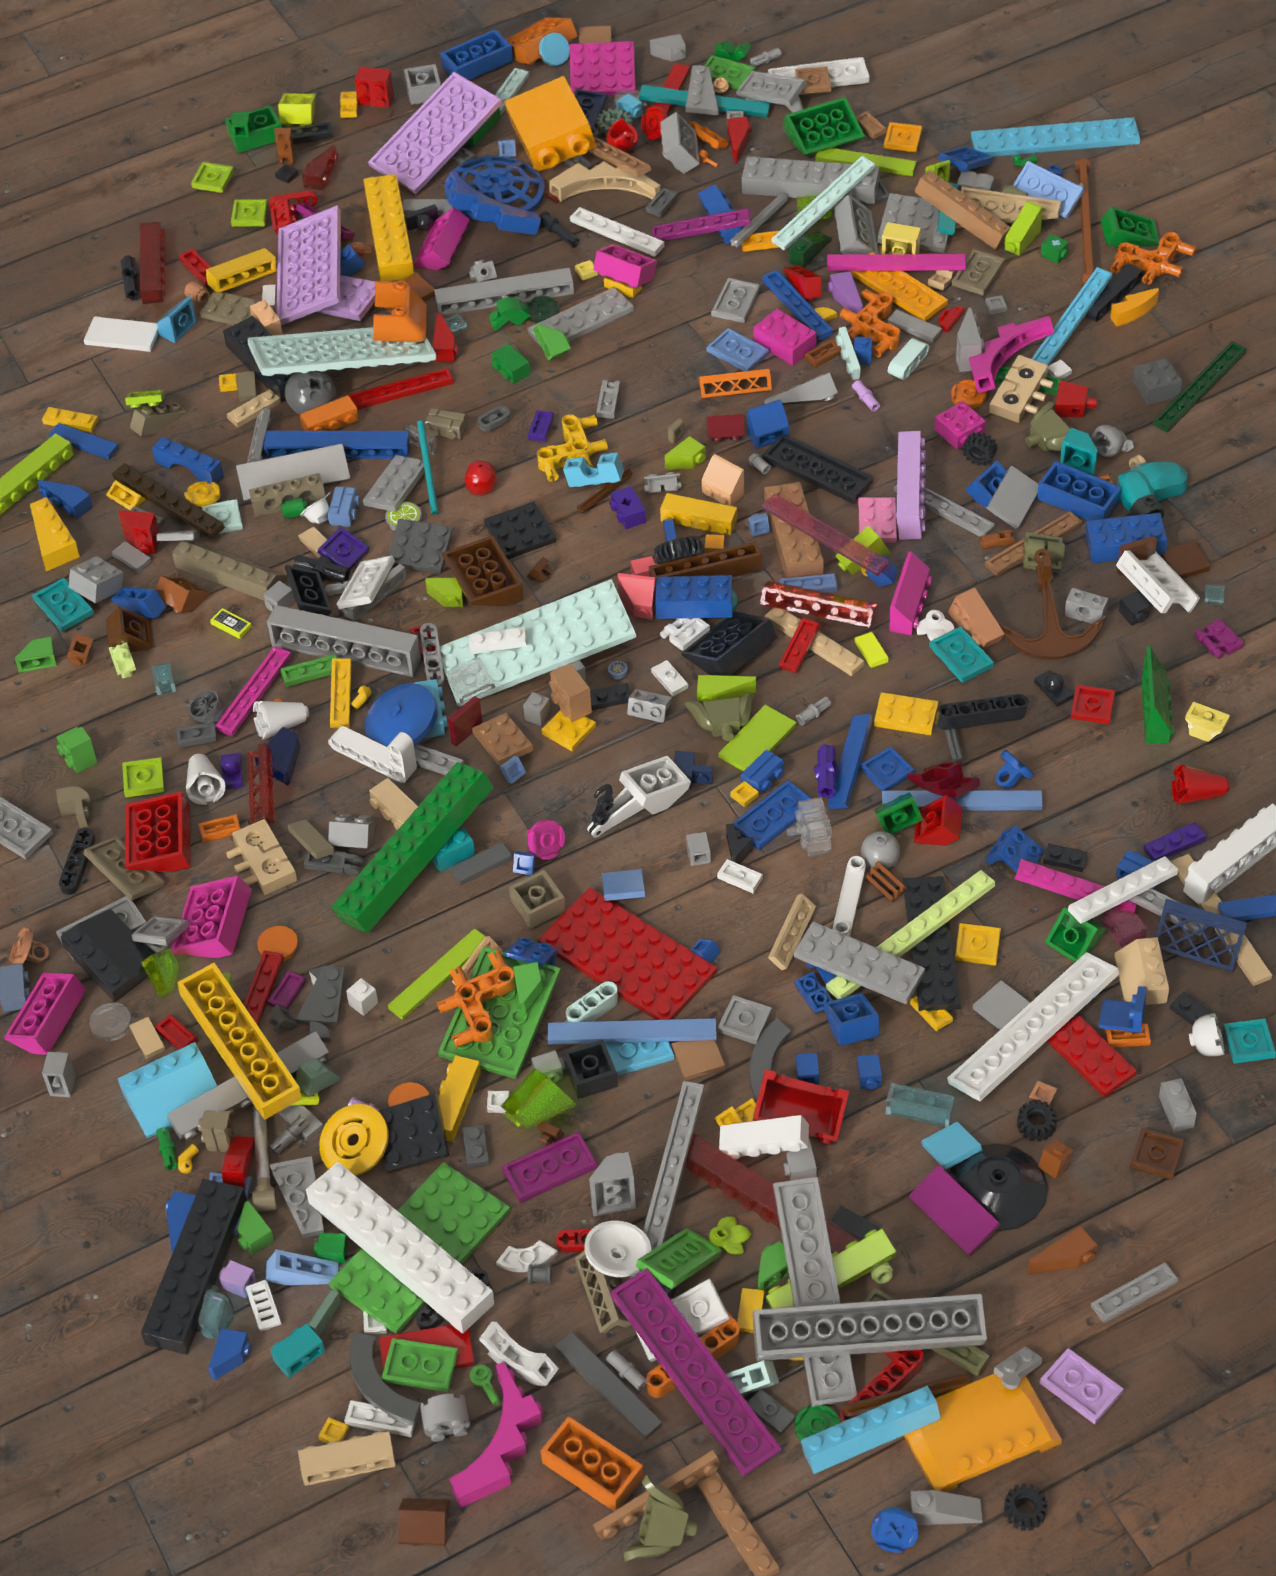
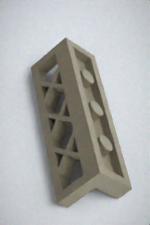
[575,1250,631,1335]

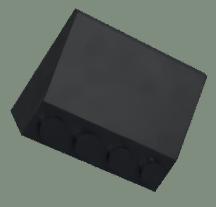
[681,611,778,676]
[61,909,163,1003]

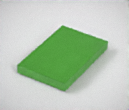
[704,55,755,89]
[382,1338,459,1392]

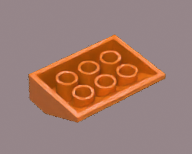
[506,18,577,65]

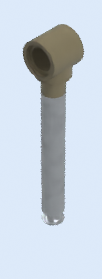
[252,1106,277,1213]

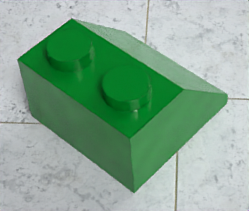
[874,792,923,835]
[1044,907,1106,962]

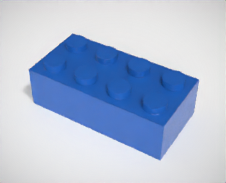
[440,29,513,80]
[1037,461,1122,520]
[1085,513,1167,563]
[656,575,733,619]

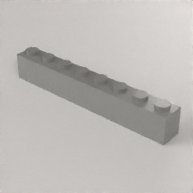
[434,268,574,316]
[168,1031,329,1141]

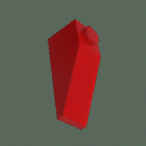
[727,117,752,163]
[784,266,821,301]
[432,313,459,362]
[221,1136,255,1189]

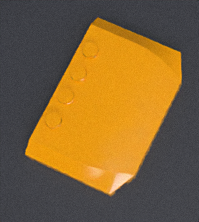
[904,1374,1062,1493]

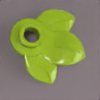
[709,1216,752,1255]

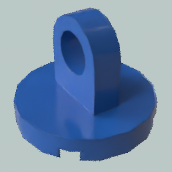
[995,750,1034,789]
[871,1507,919,1553]

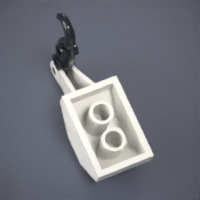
[587,756,691,838]

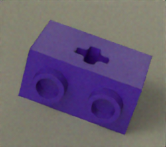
[609,486,646,529]

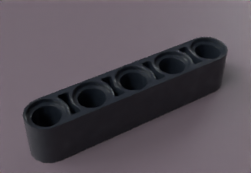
[1085,263,1145,322]
[935,694,1029,730]

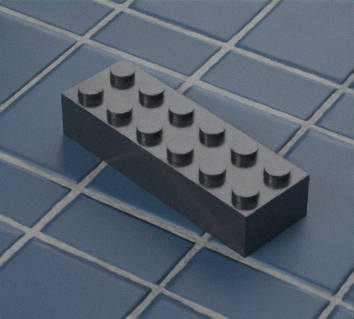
[223,316,311,403]

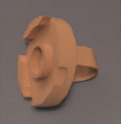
[10,927,49,965]

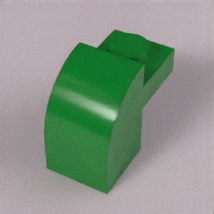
[488,297,531,331]

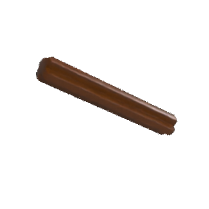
[577,467,633,513]

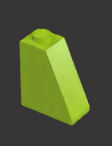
[1005,201,1043,256]
[835,526,891,575]

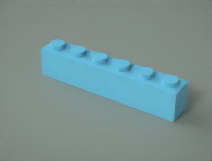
[800,1386,941,1474]

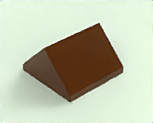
[398,1498,450,1546]

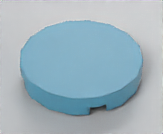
[539,33,570,66]

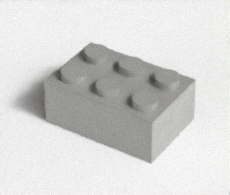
[660,112,699,174]

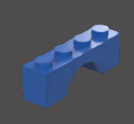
[152,436,224,484]

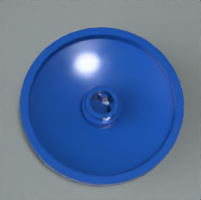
[365,683,438,747]

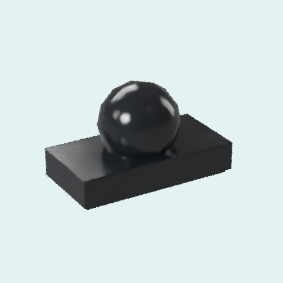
[404,204,438,231]
[1034,670,1074,707]

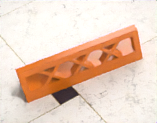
[698,369,772,398]

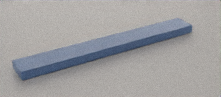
[882,790,1043,811]
[548,1018,716,1044]

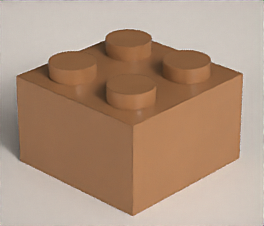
[549,663,592,722]

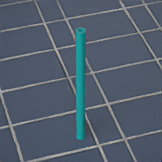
[417,420,439,515]

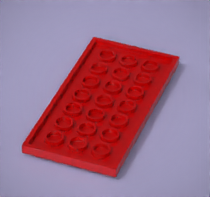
[538,887,718,1020]

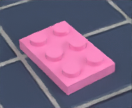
[858,497,897,543]

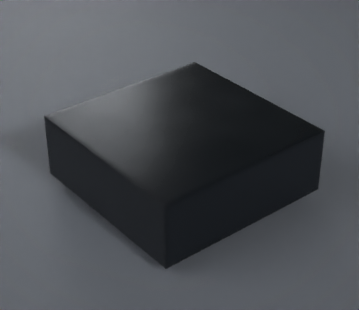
[275,164,299,183]

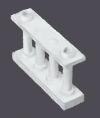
[1116,551,1200,613]

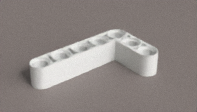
[328,726,417,783]

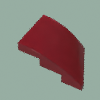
[907,762,980,798]

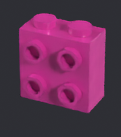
[934,401,986,450]

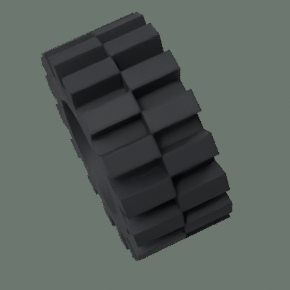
[962,432,998,466]
[1017,1100,1057,1142]
[1004,1483,1048,1531]

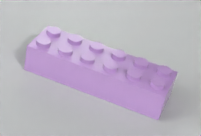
[896,431,926,540]

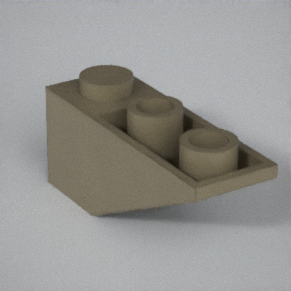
[130,402,186,436]

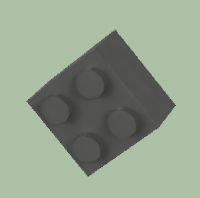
[1132,358,1182,405]

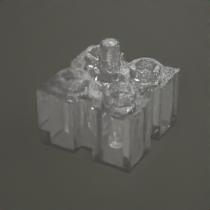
[787,797,832,857]

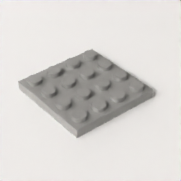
[877,193,949,253]

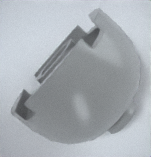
[860,831,901,872]

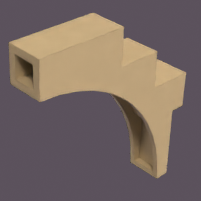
[549,161,660,201]

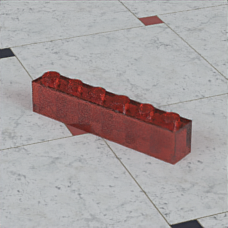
[140,222,166,304]
[760,581,877,627]

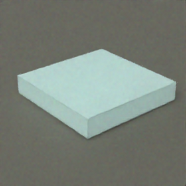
[201,499,243,534]

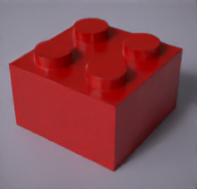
[355,67,394,108]

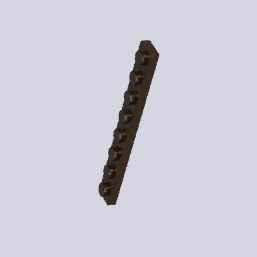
[112,463,225,539]

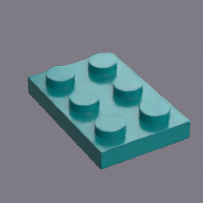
[32,578,94,632]
[929,626,994,683]

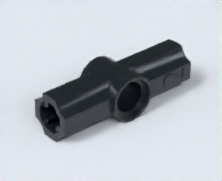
[120,255,141,301]
[293,554,351,583]

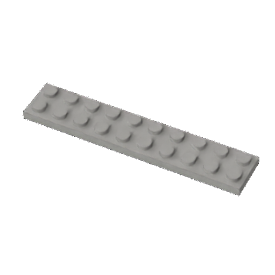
[773,1177,857,1407]

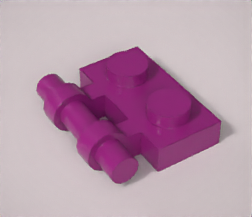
[1194,619,1244,659]

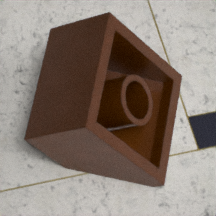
[106,606,153,652]

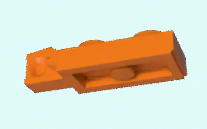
[690,121,729,149]

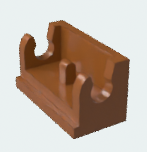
[274,128,295,165]

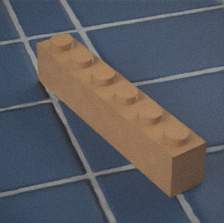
[915,170,1011,250]

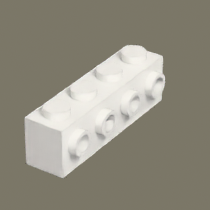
[719,1115,809,1159]

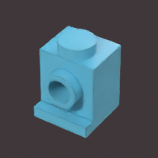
[617,94,642,121]

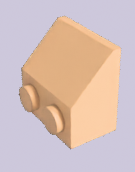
[702,454,744,506]

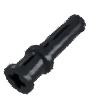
[539,211,580,248]

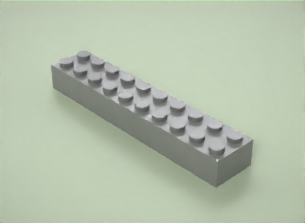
[752,1294,987,1361]

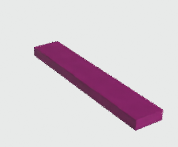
[652,208,751,241]

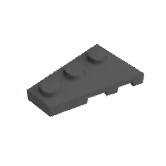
[295,966,345,1026]

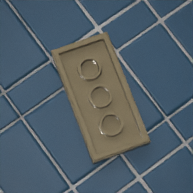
[84,836,165,901]

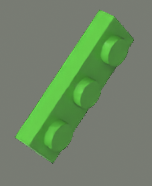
[280,654,337,687]

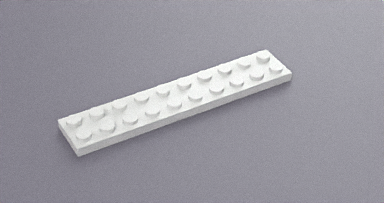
[947,952,1119,1101]

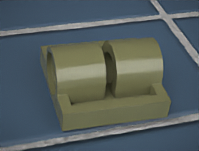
[1023,532,1065,573]

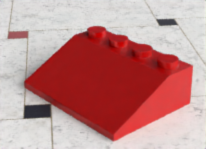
[125,791,191,872]

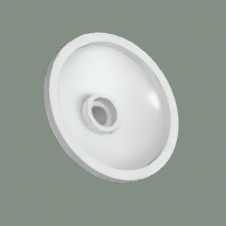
[584,1221,651,1277]

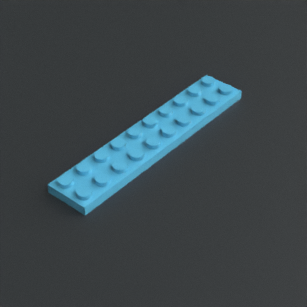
[970,118,1140,157]

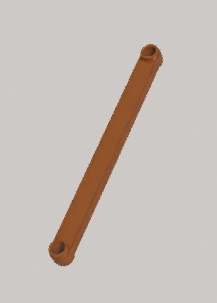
[1075,158,1093,287]

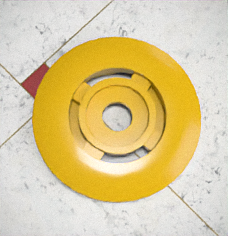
[319,1104,389,1176]

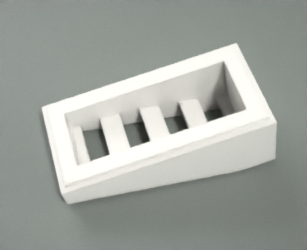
[246,1280,281,1332]

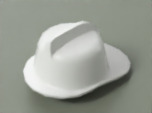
[300,492,330,524]

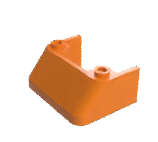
[373,281,427,342]

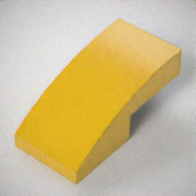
[340,91,357,118]
[714,1099,756,1126]

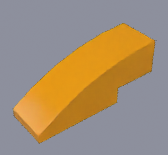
[1110,288,1159,327]

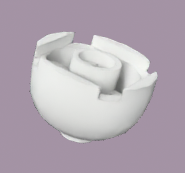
[1189,1013,1225,1057]

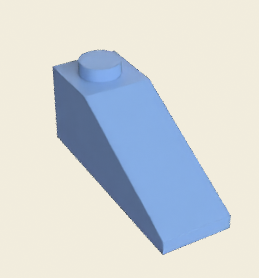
[266,1250,338,1285]

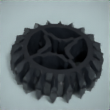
[654,536,704,564]

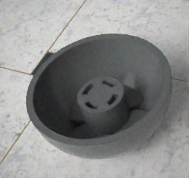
[285,371,337,415]

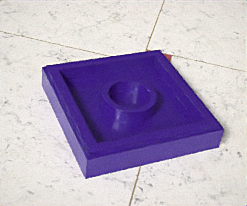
[317,527,370,569]

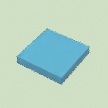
[921,1122,982,1170]

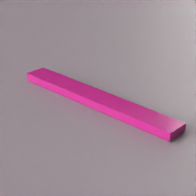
[827,254,966,271]

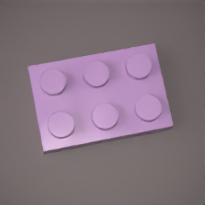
[1040,1348,1123,1424]

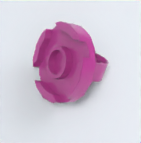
[527,819,565,860]

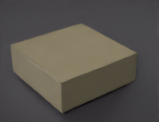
[668,418,684,444]

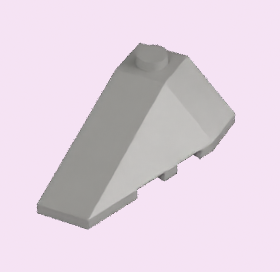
[763,372,838,404]

